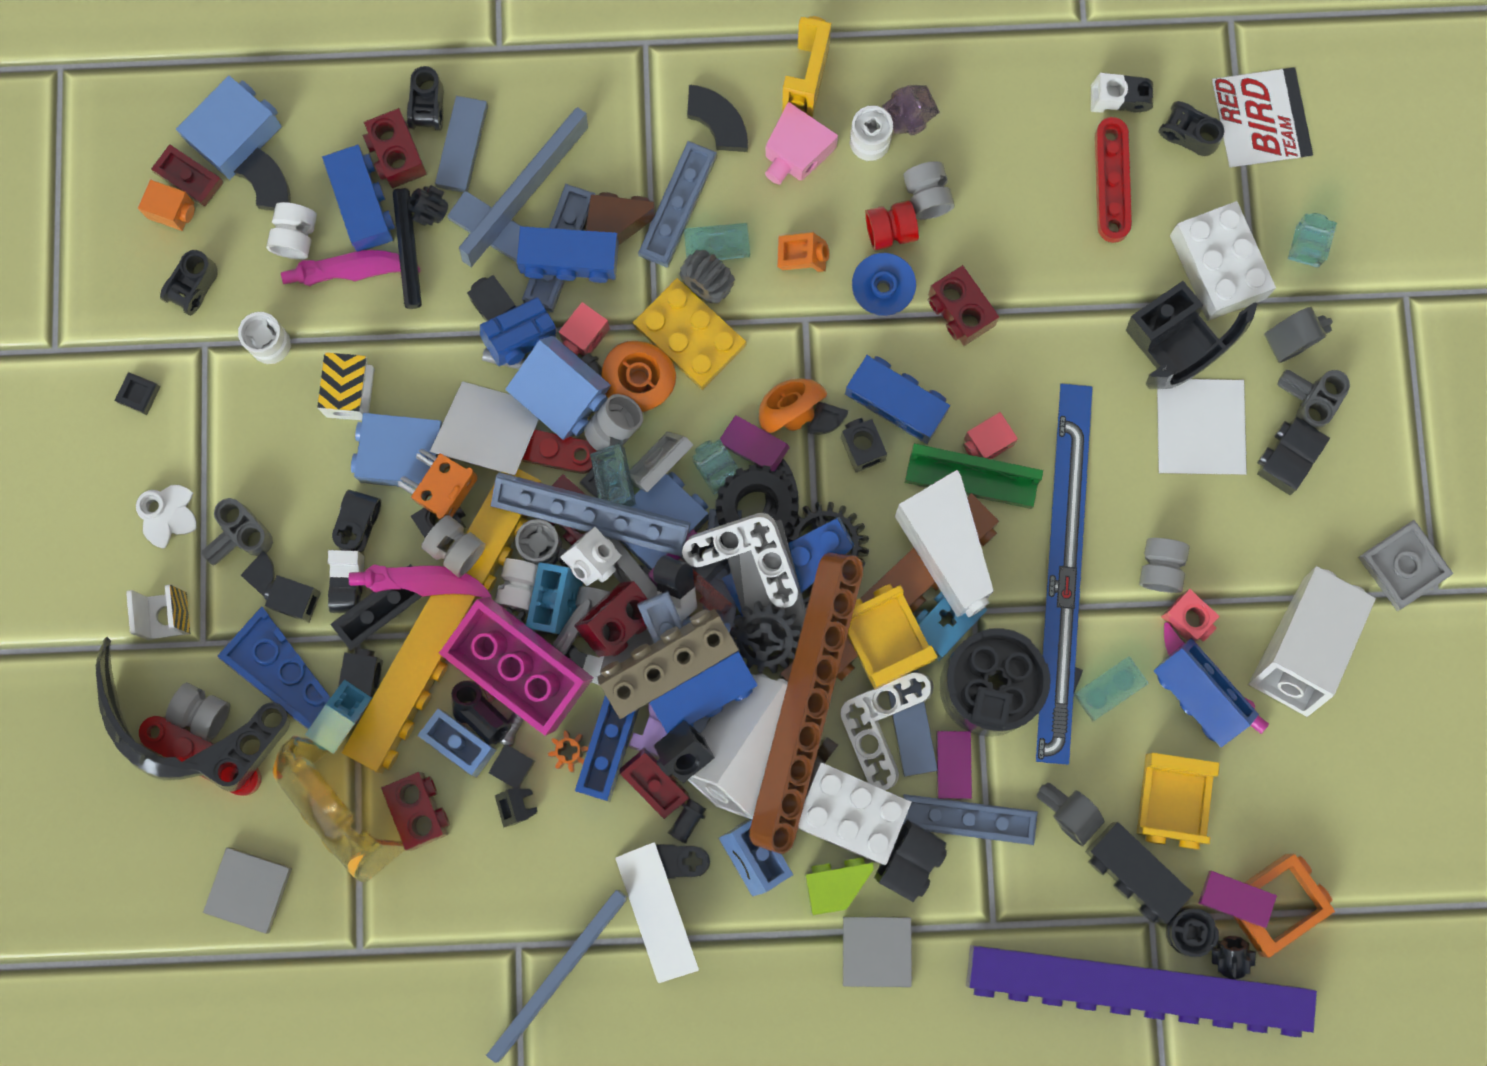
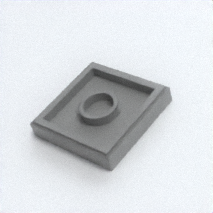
[624,432,693,492]
[1358,520,1454,611]
[203,848,292,934]
[843,917,912,987]

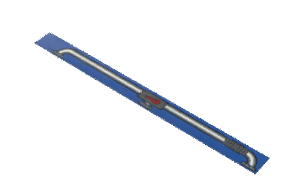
[1036,383,1093,765]

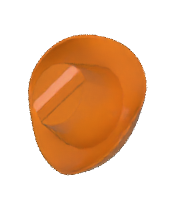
[602,341,676,412]
[759,378,827,433]

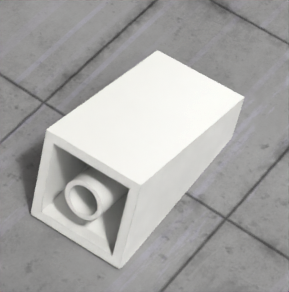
[895,470,994,618]
[1248,566,1376,717]
[688,673,788,819]

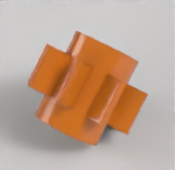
[548,730,588,773]

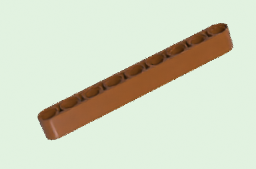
[749,553,863,854]

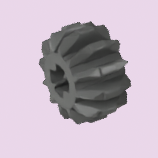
[679,250,735,303]

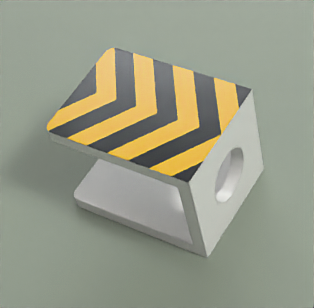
[317,352,374,421]
[126,585,191,640]

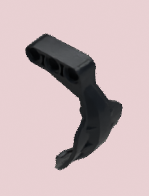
[96,637,290,791]

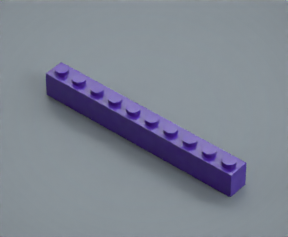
[966,945,1317,1038]

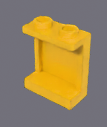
[782,16,832,118]
[848,584,938,690]
[1136,753,1220,850]

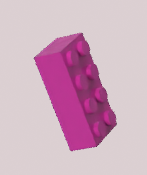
[438,597,594,736]

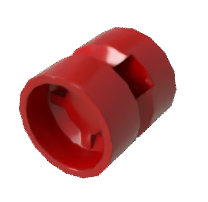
[865,200,919,251]

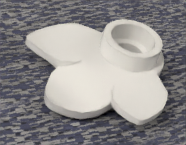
[136,485,197,549]

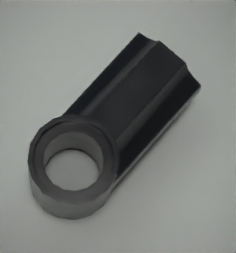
[451,680,511,745]

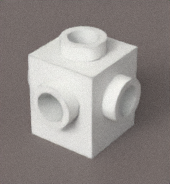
[560,527,622,586]

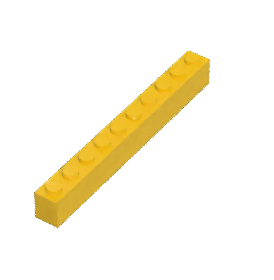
[341,469,542,774]

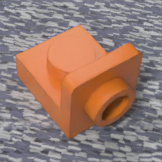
[777,232,829,272]

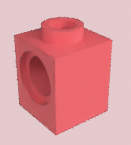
[559,302,610,356]
[963,412,1018,459]
[1161,589,1220,642]

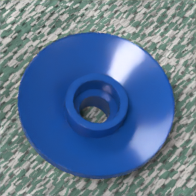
[852,253,916,316]

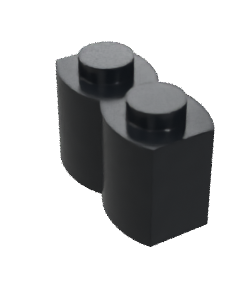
[1257,417,1330,495]
[874,819,947,902]

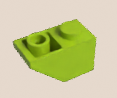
[805,857,874,915]

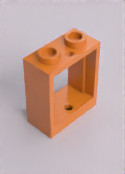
[1232,854,1335,958]

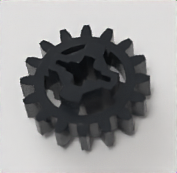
[729,601,802,674]

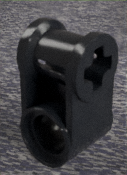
[407,66,444,131]
[1159,101,1225,156]
[160,250,218,316]
[332,489,381,553]
[645,844,710,879]

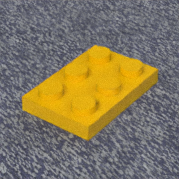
[633,278,747,390]

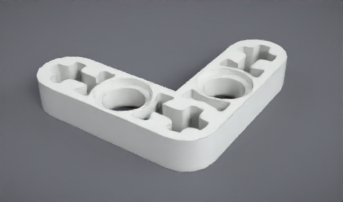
[682,513,800,608]
[841,672,934,790]

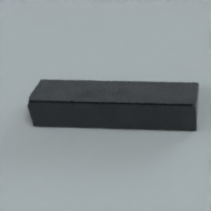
[330,564,422,651]

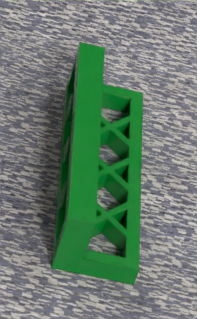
[904,443,1043,509]

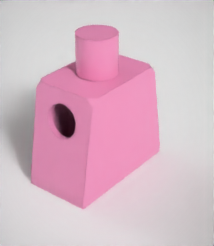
[765,102,838,185]

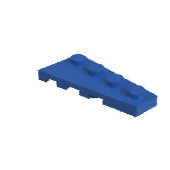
[722,517,855,616]
[217,607,331,730]

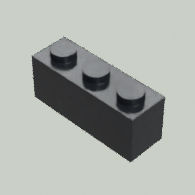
[1085,822,1194,924]

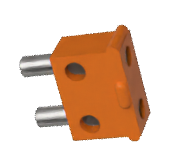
[398,449,478,520]

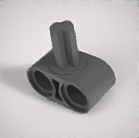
[1264,307,1333,363]
[1277,370,1350,430]
[202,498,273,565]
[1037,783,1105,847]

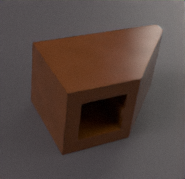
[586,192,656,245]

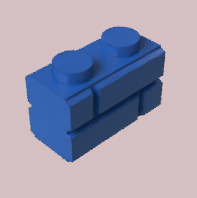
[480,297,556,367]

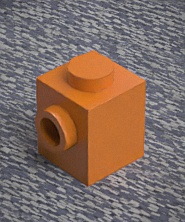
[138,180,195,231]

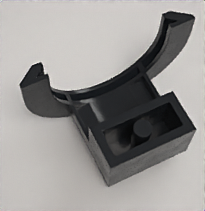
[1126,281,1257,389]

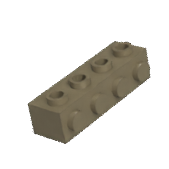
[597,609,739,719]

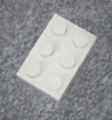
[1170,201,1276,321]
[798,761,911,865]

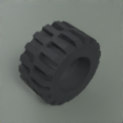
[715,465,799,538]

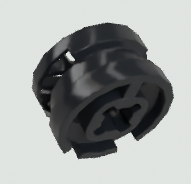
[1166,908,1219,957]

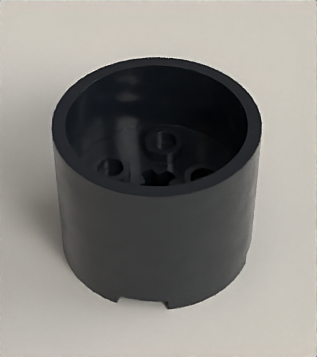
[940,628,1050,736]

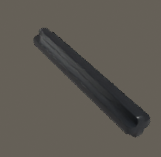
[392,188,422,309]

